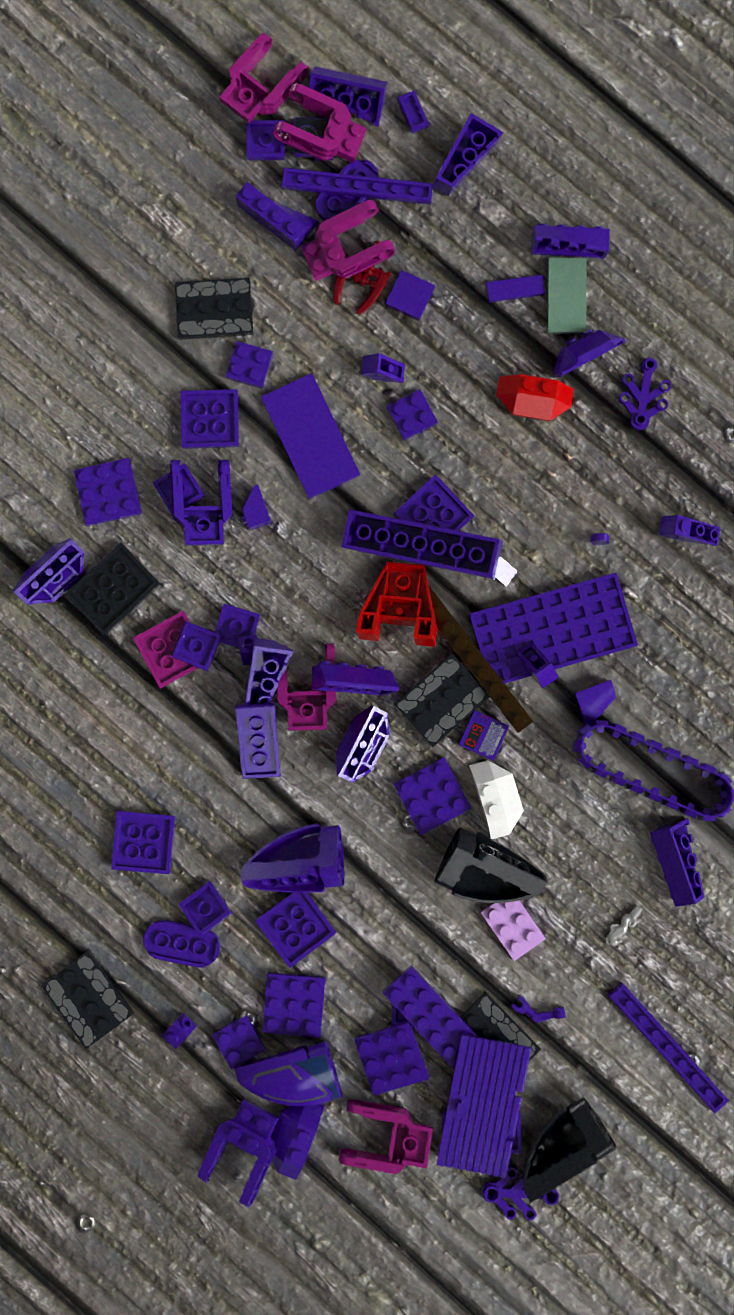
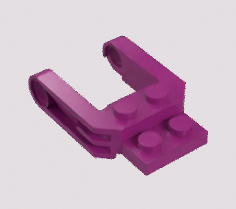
[219,33,309,124]
[273,83,367,163]
[301,200,395,281]
[277,643,336,731]
[338,1099,433,1174]

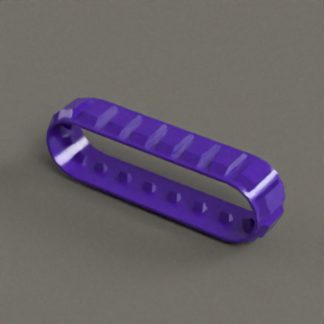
[572,720,734,821]

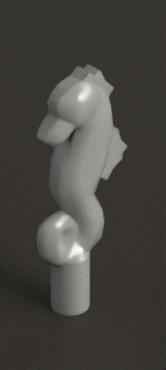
[605,905,643,946]

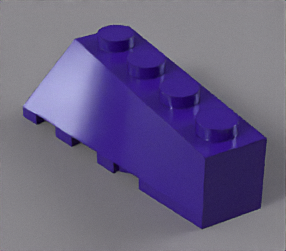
[309,66,388,127]
[235,182,319,251]
[531,223,610,258]
[244,638,294,705]
[650,818,705,907]

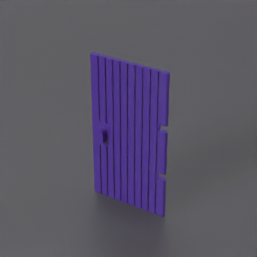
[436,1034,531,1178]

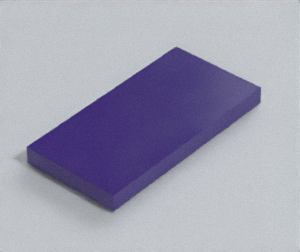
[235,703,281,779]

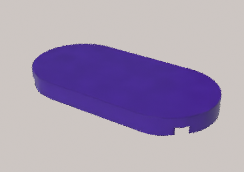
[316,159,379,221]
[143,920,220,968]

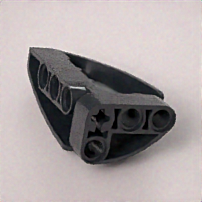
[434,827,548,903]
[523,1097,617,1203]

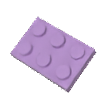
[480,901,546,961]

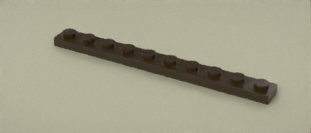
[429,585,534,733]

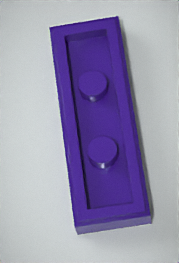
[486,275,545,303]

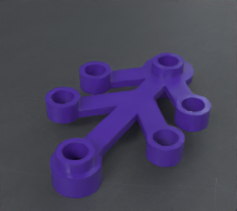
[618,358,672,430]
[482,1165,559,1221]

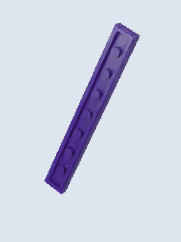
[281,168,433,205]
[608,982,729,1114]

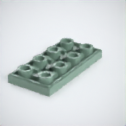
[547,258,586,334]

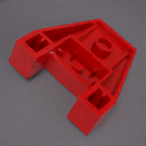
[356,562,438,647]

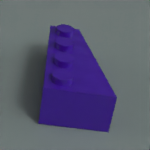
[433,113,504,196]

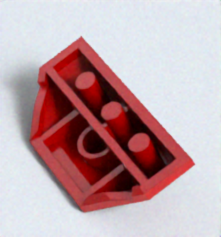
[496,374,574,421]

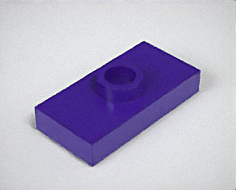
[397,91,429,134]

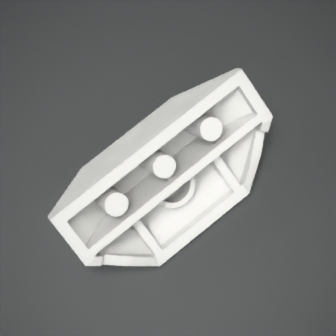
[469,760,524,839]

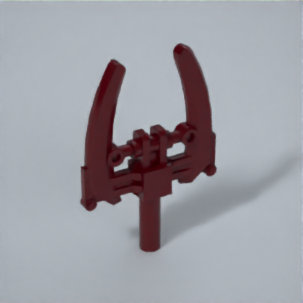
[334,240,391,315]

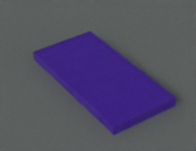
[261,373,360,500]

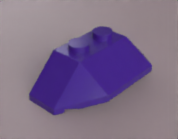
[552,329,626,378]
[13,538,84,605]
[336,705,390,783]
[271,1104,325,1180]

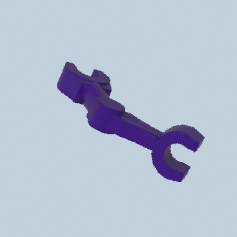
[511,995,566,1023]

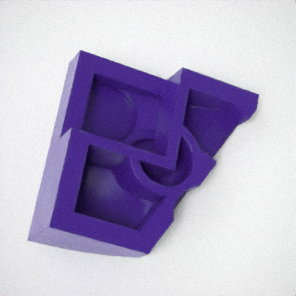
[574,680,616,726]

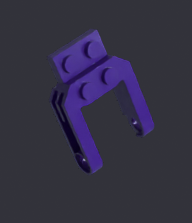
[170,460,232,546]
[198,1099,279,1208]

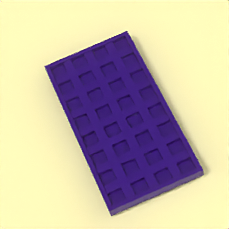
[469,572,638,683]

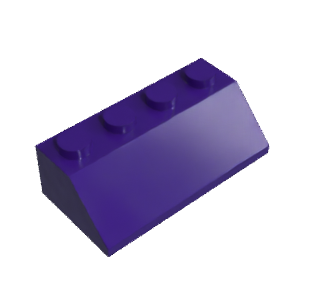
[311,661,399,696]

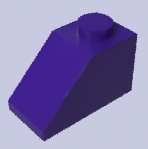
[361,353,405,383]
[241,484,272,531]
[517,642,558,689]

